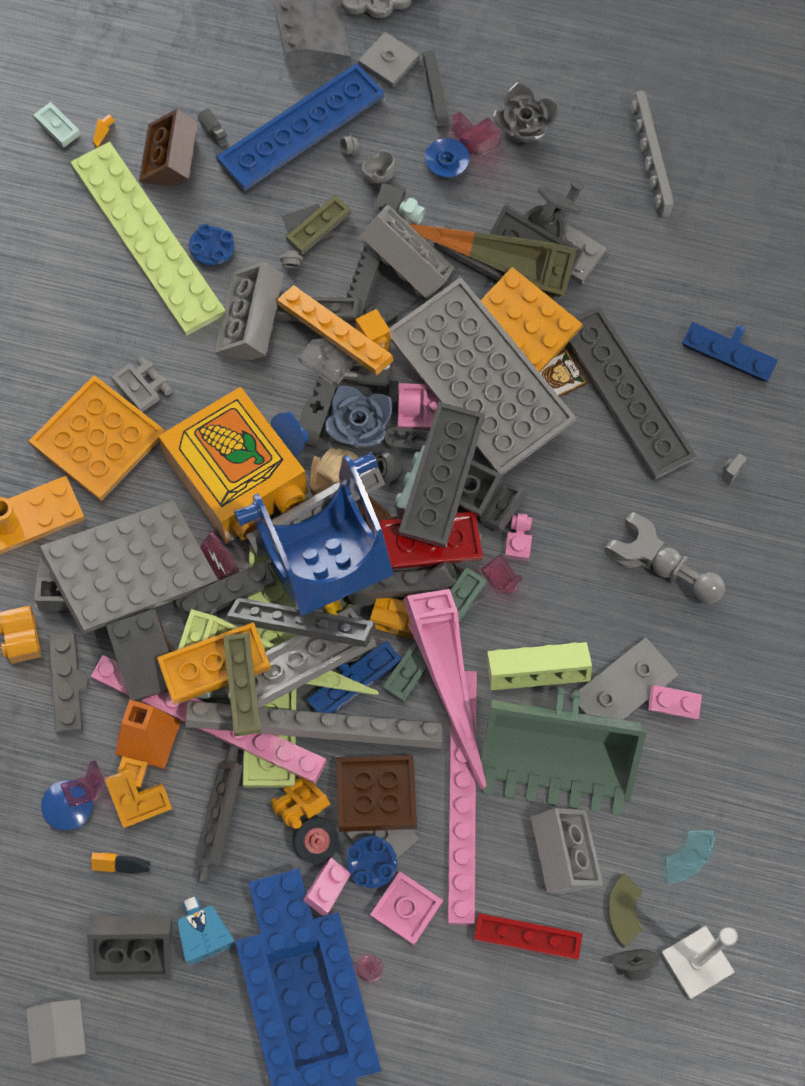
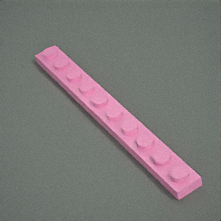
[90,655,327,784]
[448,671,477,925]

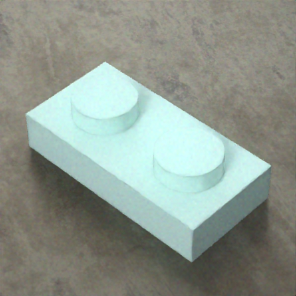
[33,102,80,148]

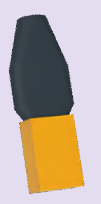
[91,852,150,874]

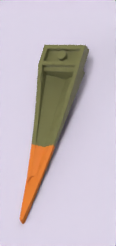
[408,223,577,296]

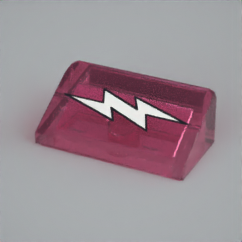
[200,531,239,581]

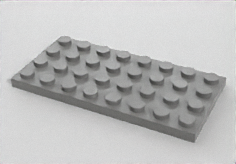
[389,277,577,475]

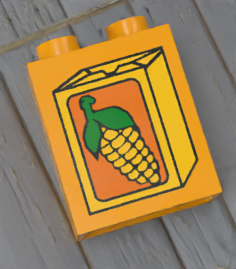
[158,387,308,544]

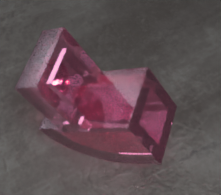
[452,111,502,155]

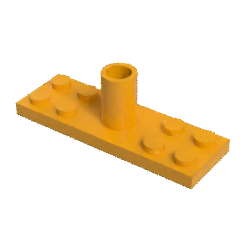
[0,476,85,555]

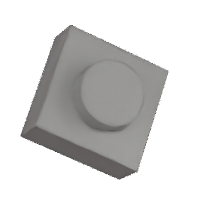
[721,453,747,485]

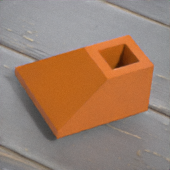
[115,700,181,770]

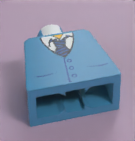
[177,897,236,966]

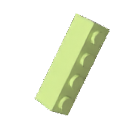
[487,642,592,690]

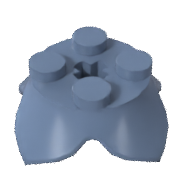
[326,386,392,449]

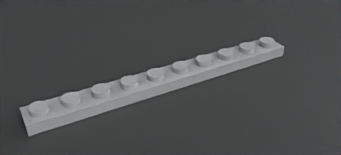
[185,701,443,749]

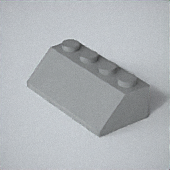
[360,204,454,300]
[214,261,284,360]

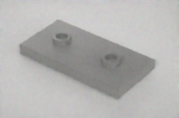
[570,638,679,720]

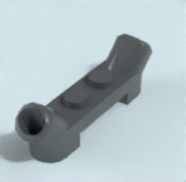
[348,562,456,606]

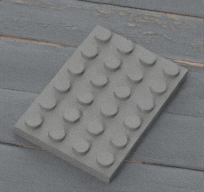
[39,500,218,634]

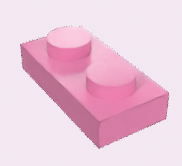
[648,685,702,720]
[303,858,351,916]

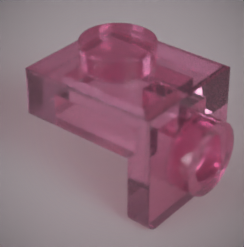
[480,555,523,595]

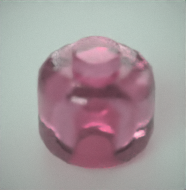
[357,955,384,983]

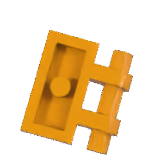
[270,778,330,829]

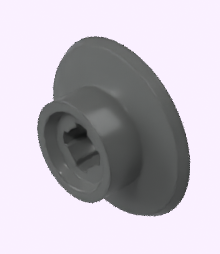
[612,949,660,980]

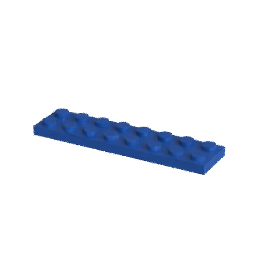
[216,63,384,191]

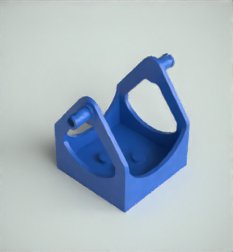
[234,452,394,616]

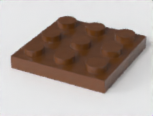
[337,755,417,832]

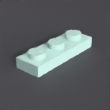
[394,445,425,518]

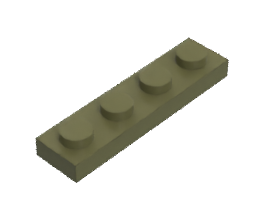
[223,632,261,737]

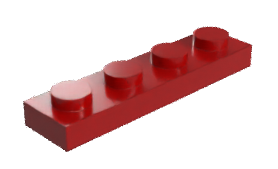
[473,913,583,961]

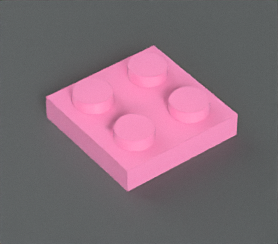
[370,871,443,946]

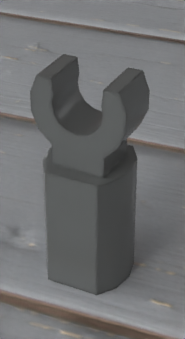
[197,109,228,147]

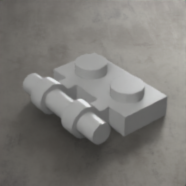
[111,356,173,412]

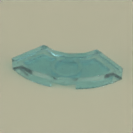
[665,830,715,885]

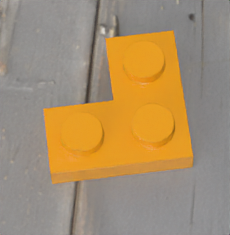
[105,769,172,828]

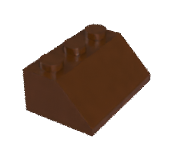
[139,109,198,186]

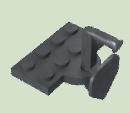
[490,181,584,277]

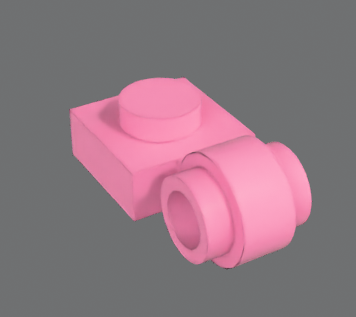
[504,513,532,561]

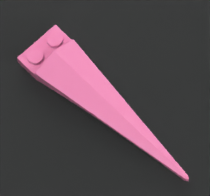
[403,589,486,790]

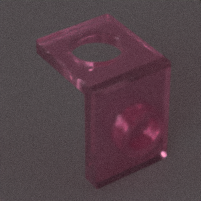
[61,760,105,807]

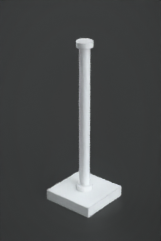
[660,926,737,1000]

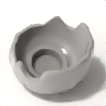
[361,150,396,184]

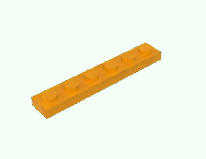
[277,285,393,376]

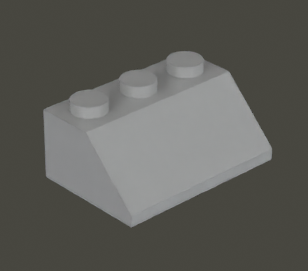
[531,808,603,894]

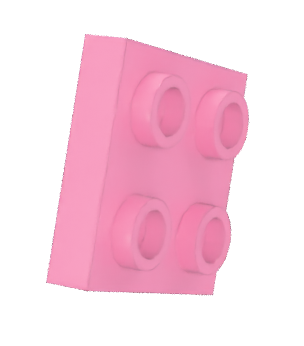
[398,383,440,431]

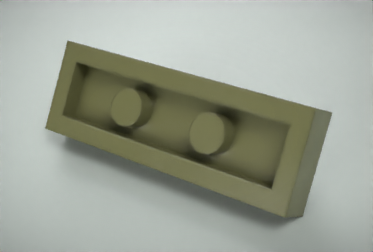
[286,195,351,255]

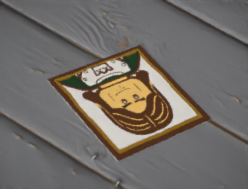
[540,349,589,397]

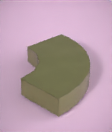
[609,873,643,948]

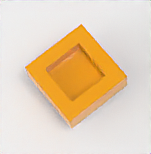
[117,756,148,789]

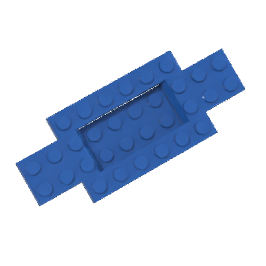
[235,868,382,1086]

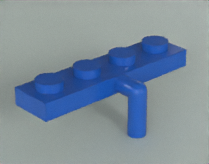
[683,322,778,381]
[307,640,402,714]

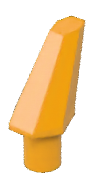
[92,115,115,148]

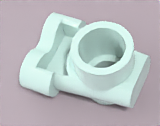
[398,198,426,225]

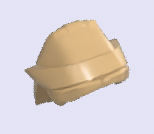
[309,447,359,496]

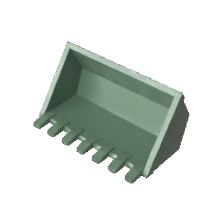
[481,688,647,816]

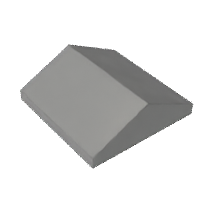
[26,999,87,1064]

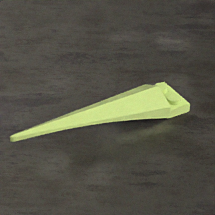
[178,609,379,696]

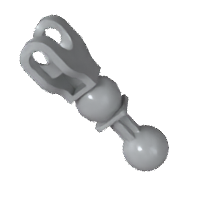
[604,512,725,604]

